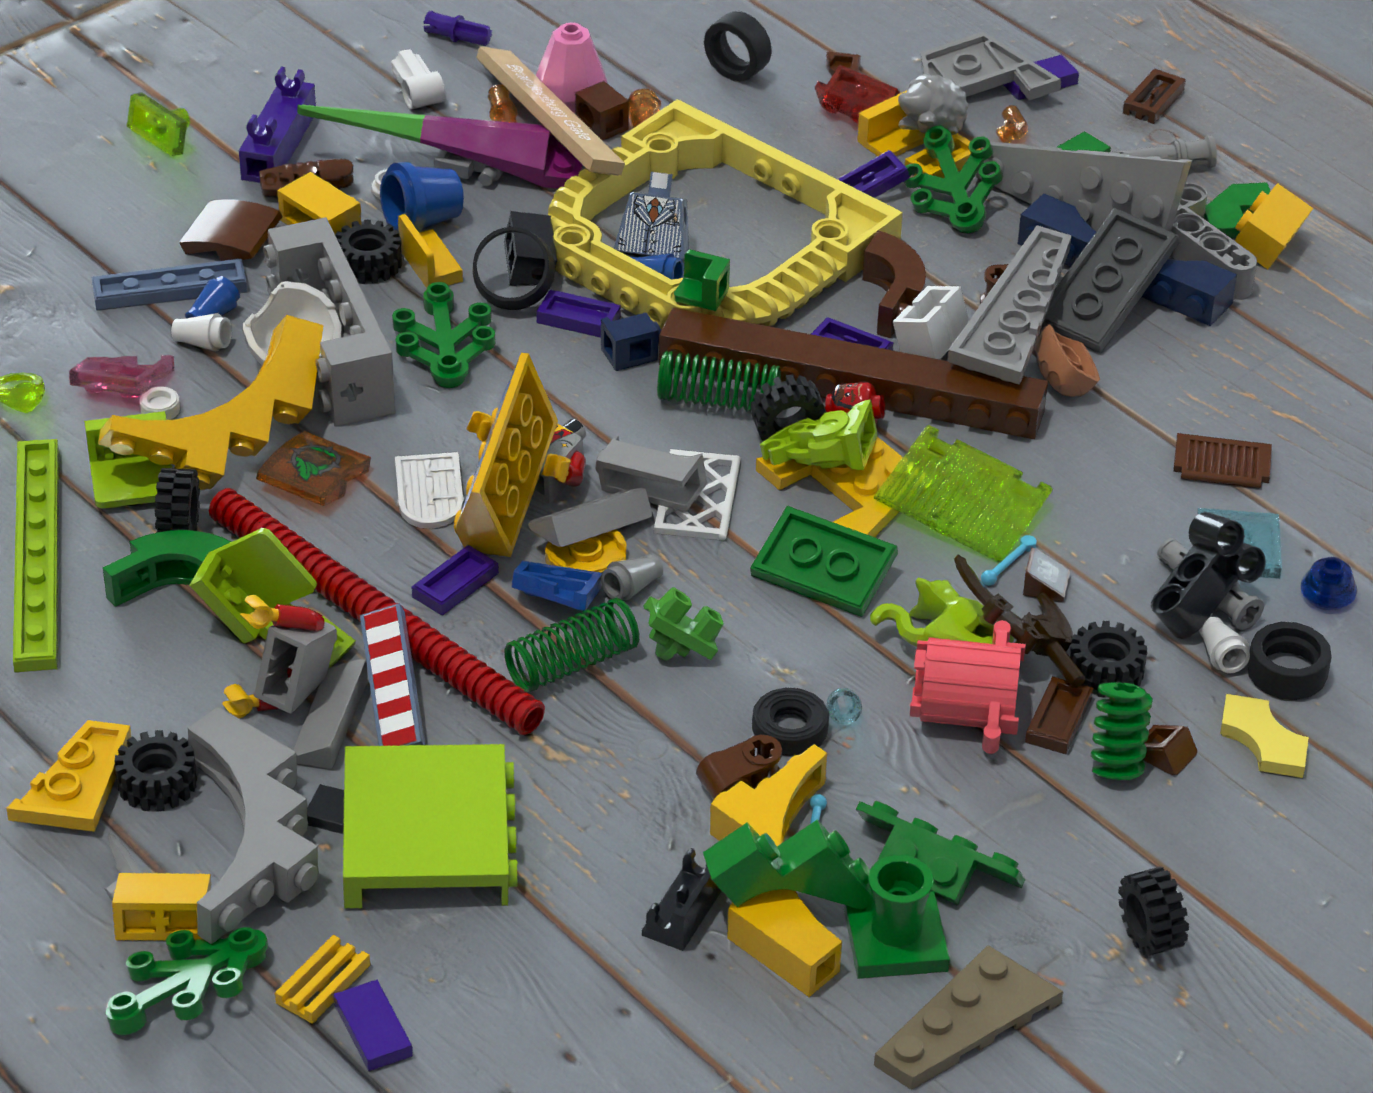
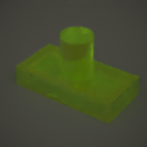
[127,92,190,157]

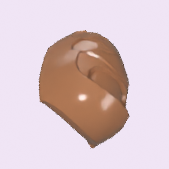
[1032,324,1100,397]

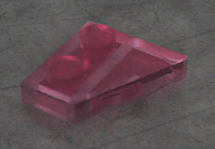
[69,355,174,398]

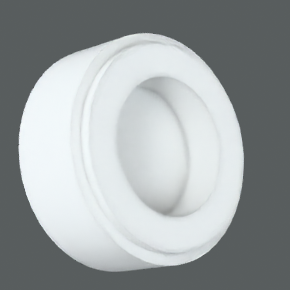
[140,387,180,420]

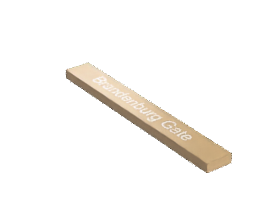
[476,46,625,176]

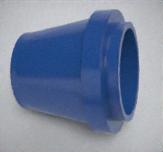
[380,162,464,232]

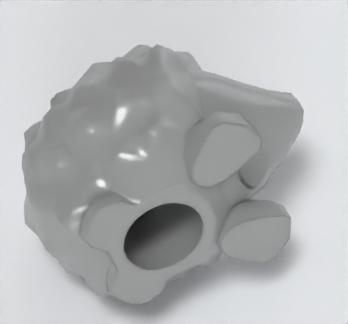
[898,73,969,135]

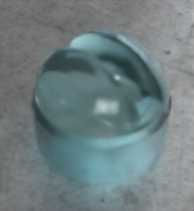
[826,688,862,725]

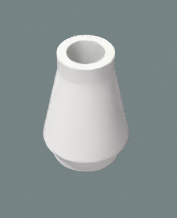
[171,313,232,352]
[1199,617,1250,673]

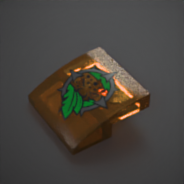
[256,431,371,506]

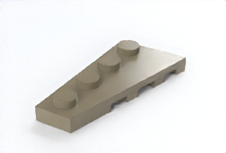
[874,945,1063,1090]

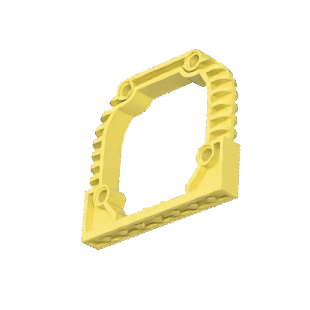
[548,99,903,329]

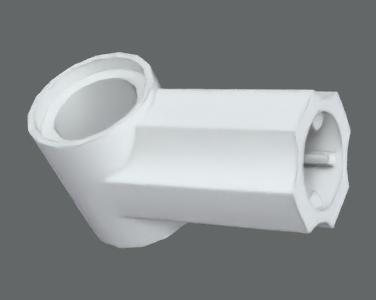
[391,49,445,109]

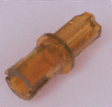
[487,85,517,123]

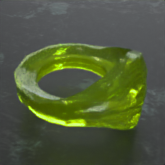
[0,372,45,413]

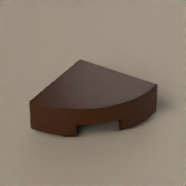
[826,52,861,85]

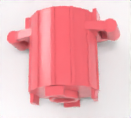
[910,620,1026,754]

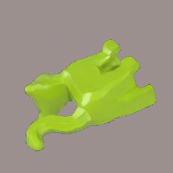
[870,577,1014,647]

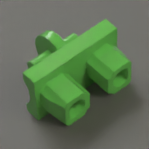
[643,587,724,660]

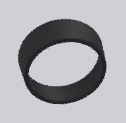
[473,227,555,310]

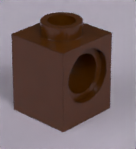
[575,81,629,141]

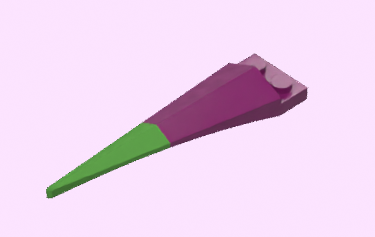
[297,105,583,189]

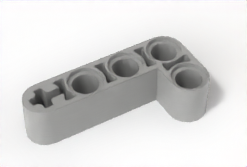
[1170,183,1257,300]

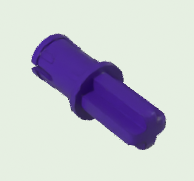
[423,11,492,46]

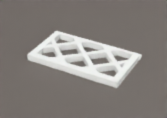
[654,449,741,541]

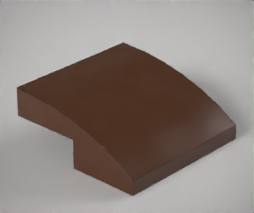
[179,200,283,261]

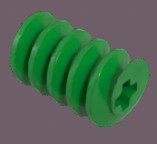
[1090,682,1153,780]

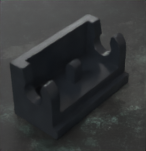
[504,211,557,286]
[642,848,722,951]

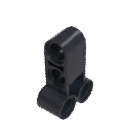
[1151,512,1266,639]

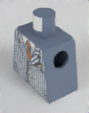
[614,172,689,260]

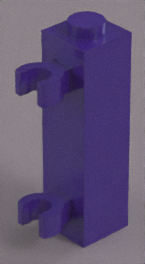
[239,66,316,183]

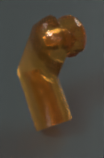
[996,105,1028,143]

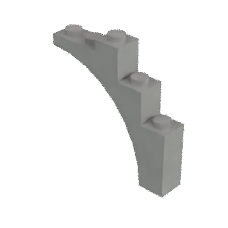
[188,706,319,944]

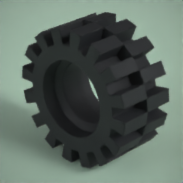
[335,220,402,284]
[750,375,826,441]
[155,468,200,533]
[1069,621,1148,698]
[114,730,197,812]
[1118,867,1189,956]

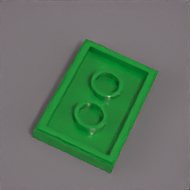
[750,506,898,617]

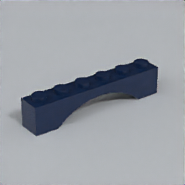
[1018,193,1237,326]

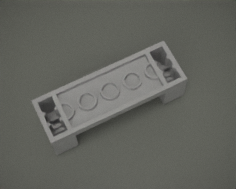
[263,218,395,427]

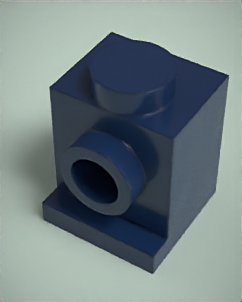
[601,313,661,371]

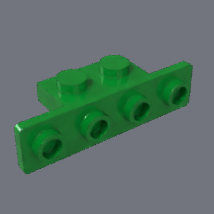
[856,801,1025,905]

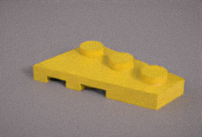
[6,720,132,832]

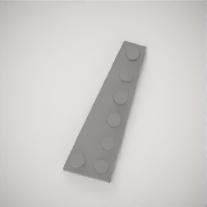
[948,225,1072,384]

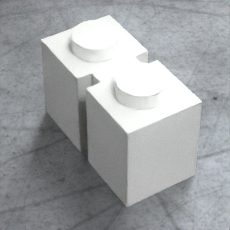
[893,286,969,360]

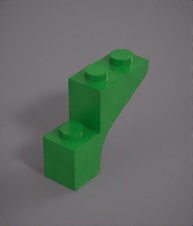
[703,819,872,909]

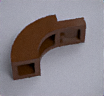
[863,230,926,338]

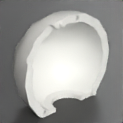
[243,281,342,365]

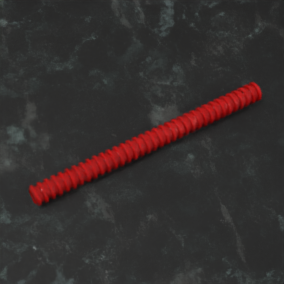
[209,488,545,735]

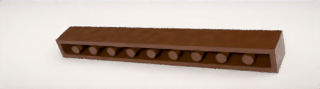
[659,308,1048,440]

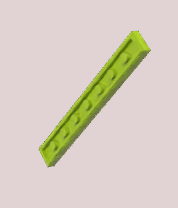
[13,439,59,672]

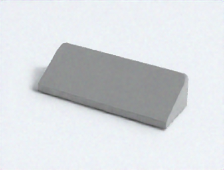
[528,487,652,547]
[293,659,368,769]

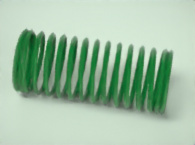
[657,351,781,412]
[504,597,640,693]

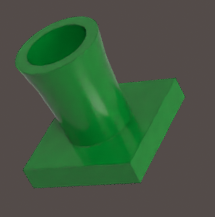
[844,855,950,979]

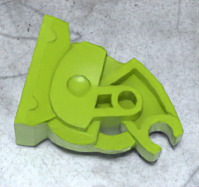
[760,400,878,470]

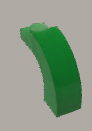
[102,530,231,607]

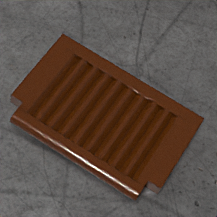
[1173,433,1272,488]

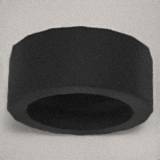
[703,11,772,82]
[1247,622,1332,700]

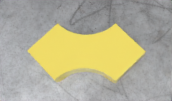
[1220,694,1309,778]

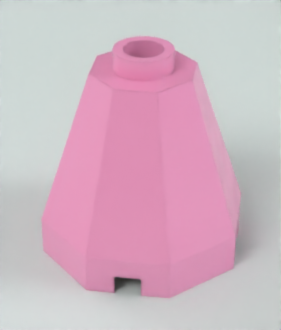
[536,23,607,113]

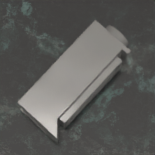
[596,435,707,512]

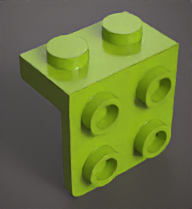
[84,411,172,508]
[189,528,317,644]

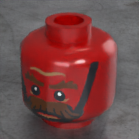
[825,382,885,425]

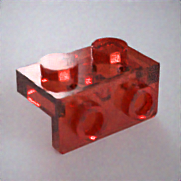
[814,65,900,124]

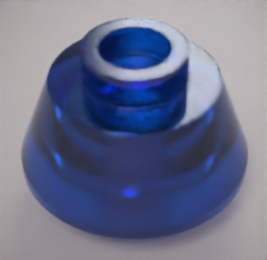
[1300,557,1357,610]

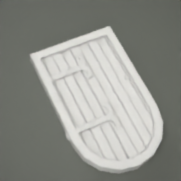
[395,452,465,529]

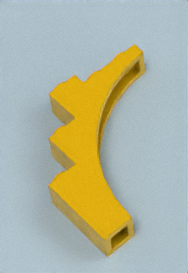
[98,315,323,490]
[710,744,842,997]

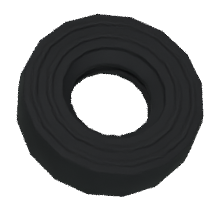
[752,687,829,756]

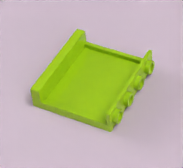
[343,744,517,908]

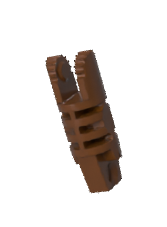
[260,158,353,196]

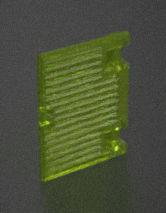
[874,425,1053,563]

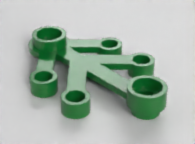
[904,126,1003,234]
[392,282,496,388]
[106,927,268,1035]

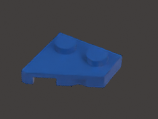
[512,561,602,611]

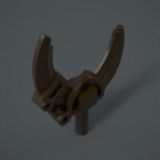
[954,554,1086,688]

